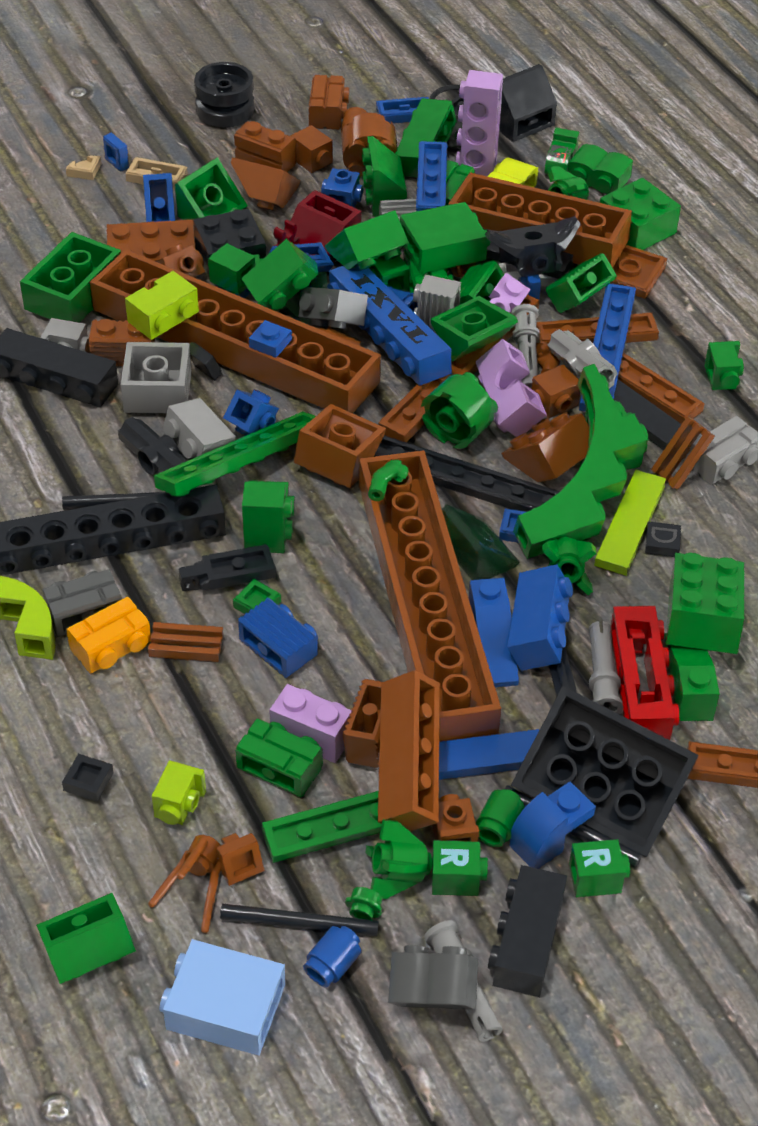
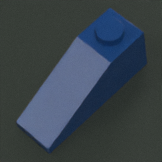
[468,578,519,687]

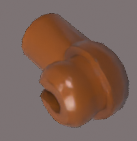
[536,341,560,374]

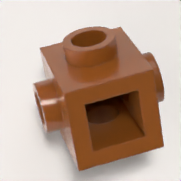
[155,244,205,279]

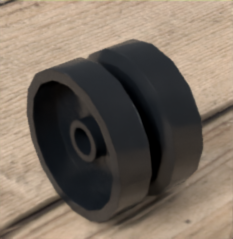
[194,62,255,128]

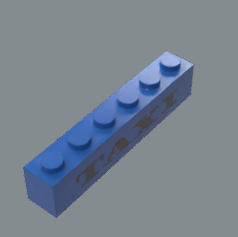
[327,266,452,386]

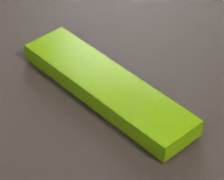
[594,469,666,576]

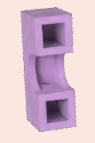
[476,339,547,437]

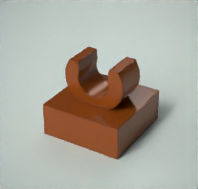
[216,833,264,886]

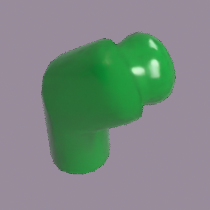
[368,459,409,501]

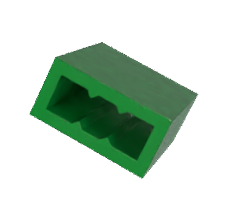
[400,202,490,274]

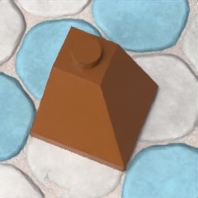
[231,157,301,211]

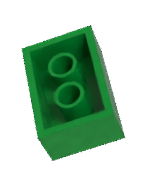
[20,232,121,323]
[666,553,744,654]

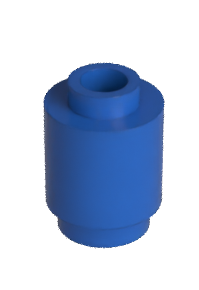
[303,926,362,988]

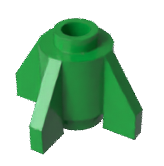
[547,166,589,200]
[542,537,597,596]
[365,819,432,899]

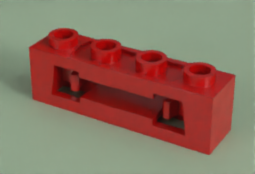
[610,606,679,740]

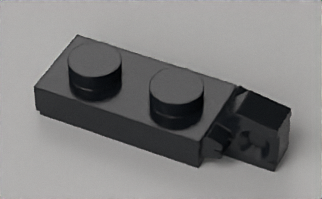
[179,544,276,591]

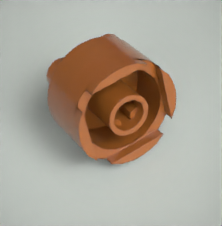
[341,113,397,177]

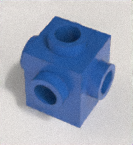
[321,168,364,208]
[223,389,279,436]

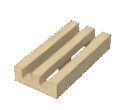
[125,157,188,190]

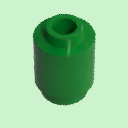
[476,789,525,847]

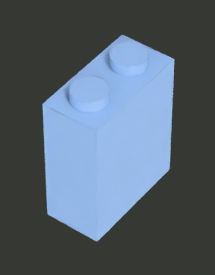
[159,939,286,1056]

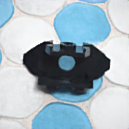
[485,216,581,277]

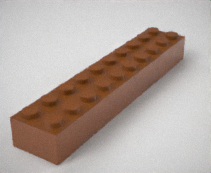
[90,249,381,413]
[359,450,501,742]

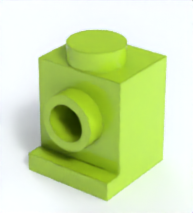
[152,760,206,825]

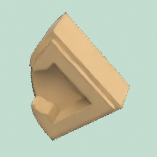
[66,156,102,180]

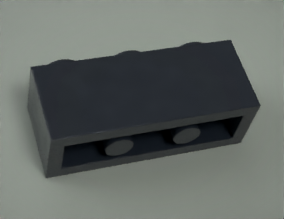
[488,865,567,998]

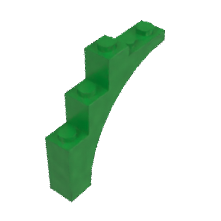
[513,364,648,559]

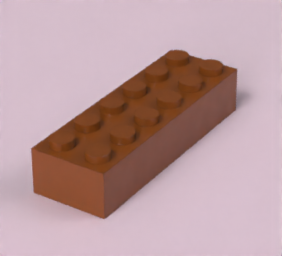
[448,172,632,268]

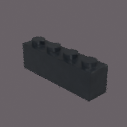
[0,328,118,408]

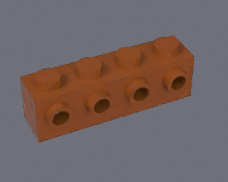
[378,670,440,832]

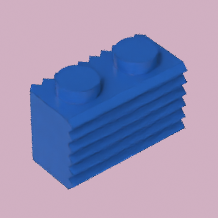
[238,598,318,678]

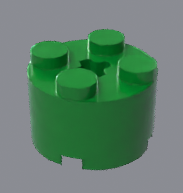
[421,372,498,449]

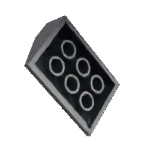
[511,686,699,857]

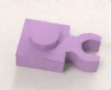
[489,273,531,313]

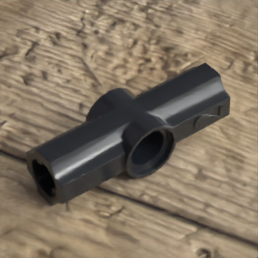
[118,417,187,475]

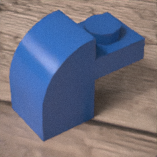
[509,782,596,869]

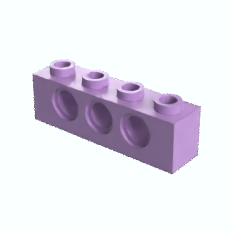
[456,70,503,176]

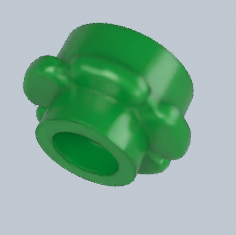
[345,887,383,920]

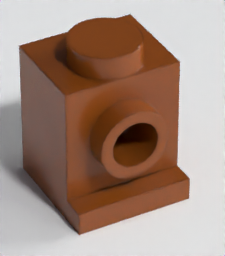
[432,794,479,842]

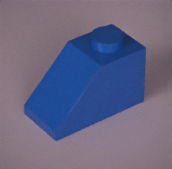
[143,173,175,222]

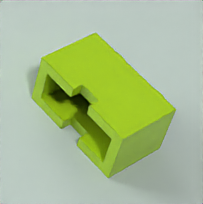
[125,271,199,340]

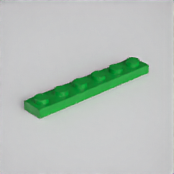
[154,411,316,496]

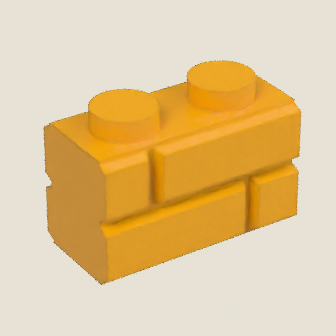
[66,596,151,674]

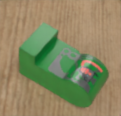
[544,127,579,175]

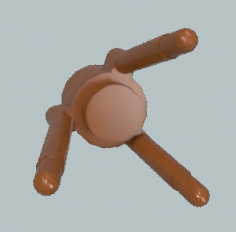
[148,835,222,934]

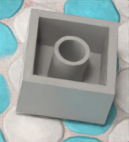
[121,342,192,413]

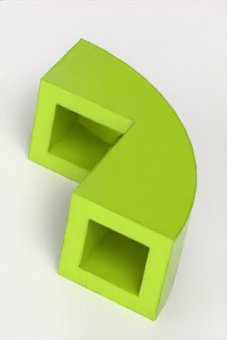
[0,576,56,660]

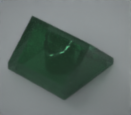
[442,504,520,580]

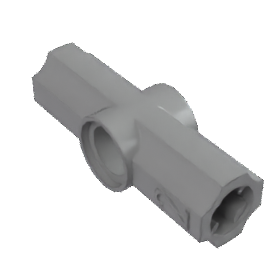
[548,329,618,388]

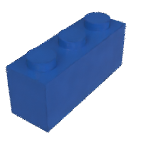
[507,564,573,671]

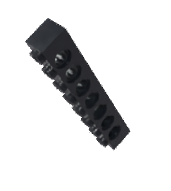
[0,484,226,576]

